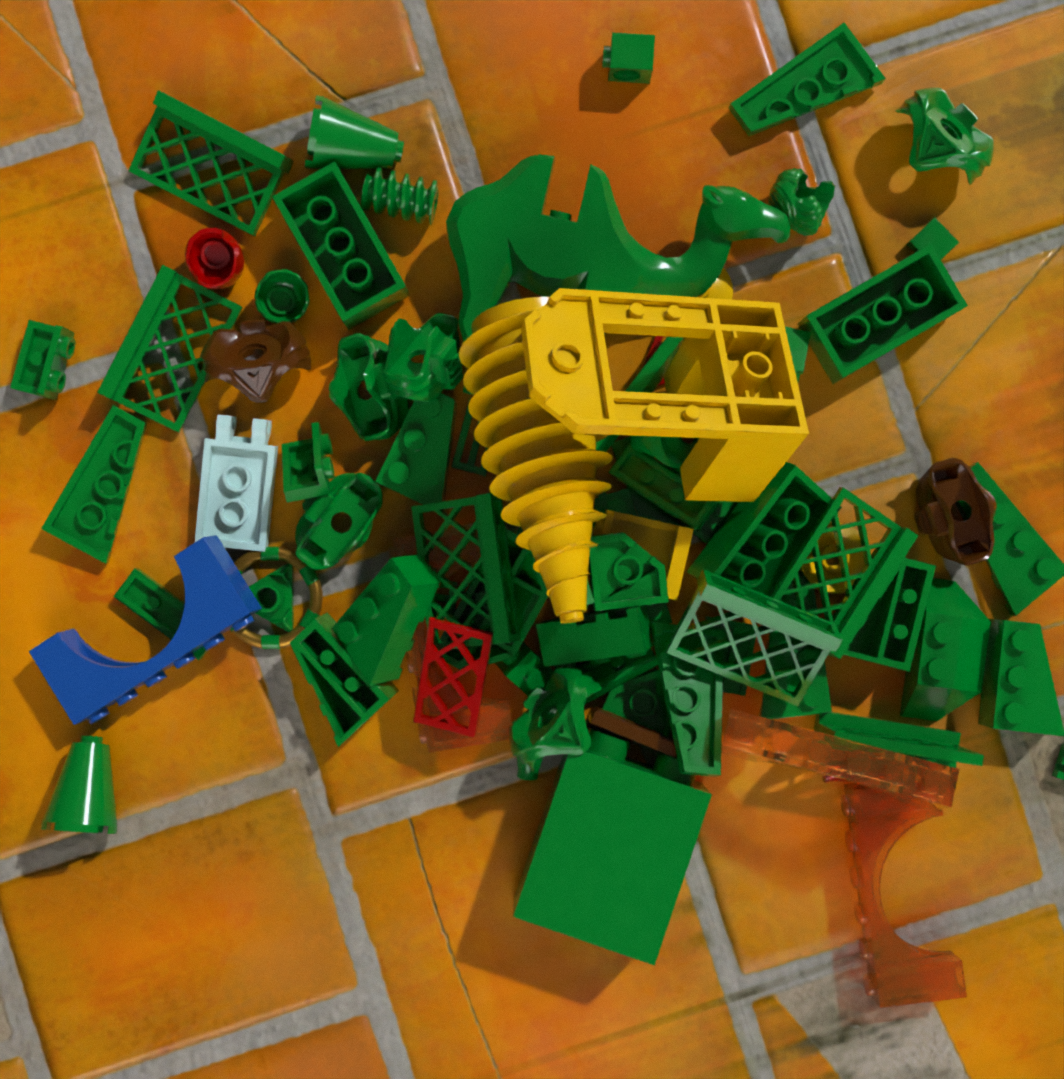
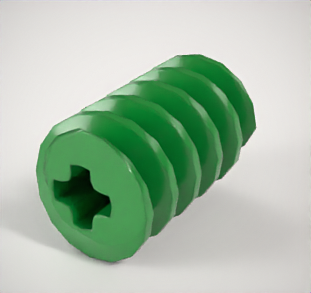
[361,167,439,226]

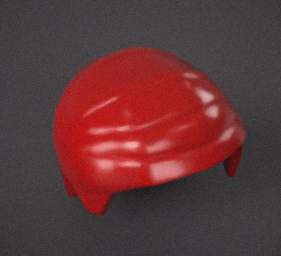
[185,228,245,289]

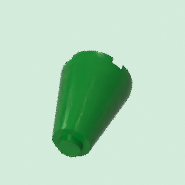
[304,95,404,169]
[41,736,118,834]

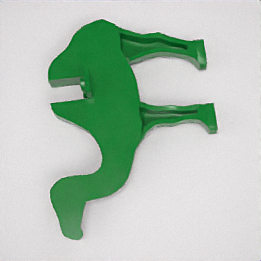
[446,154,790,394]

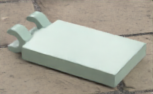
[194,414,278,552]

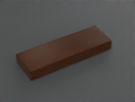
[588,706,677,758]

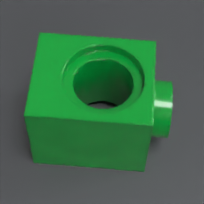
[602,32,655,84]

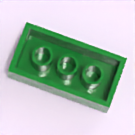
[272,161,410,330]
[798,244,968,384]
[687,462,842,596]

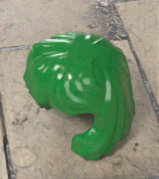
[768,168,836,236]

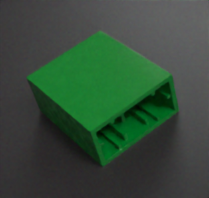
[513,727,712,966]

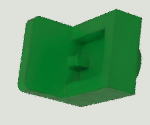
[495,641,553,696]

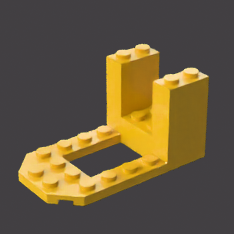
[521,288,809,502]

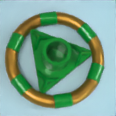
[230,547,323,649]

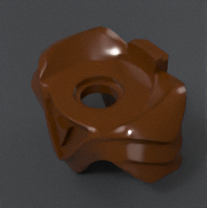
[200,319,311,403]
[914,458,997,566]

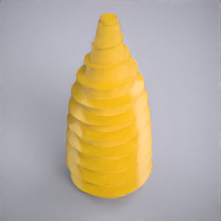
[459,297,613,624]

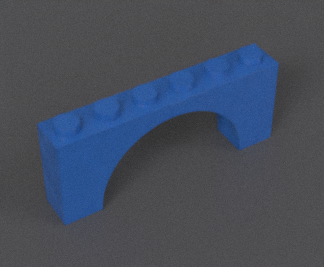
[29,535,262,725]

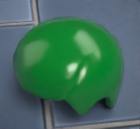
[254,269,310,324]

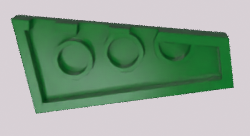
[728,22,886,136]

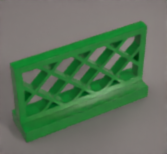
[128,90,294,236]
[97,265,243,433]
[770,487,919,659]
[411,493,520,651]
[665,569,843,706]
[812,712,984,768]

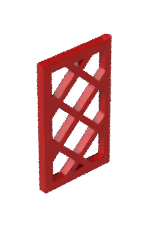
[413,617,493,738]

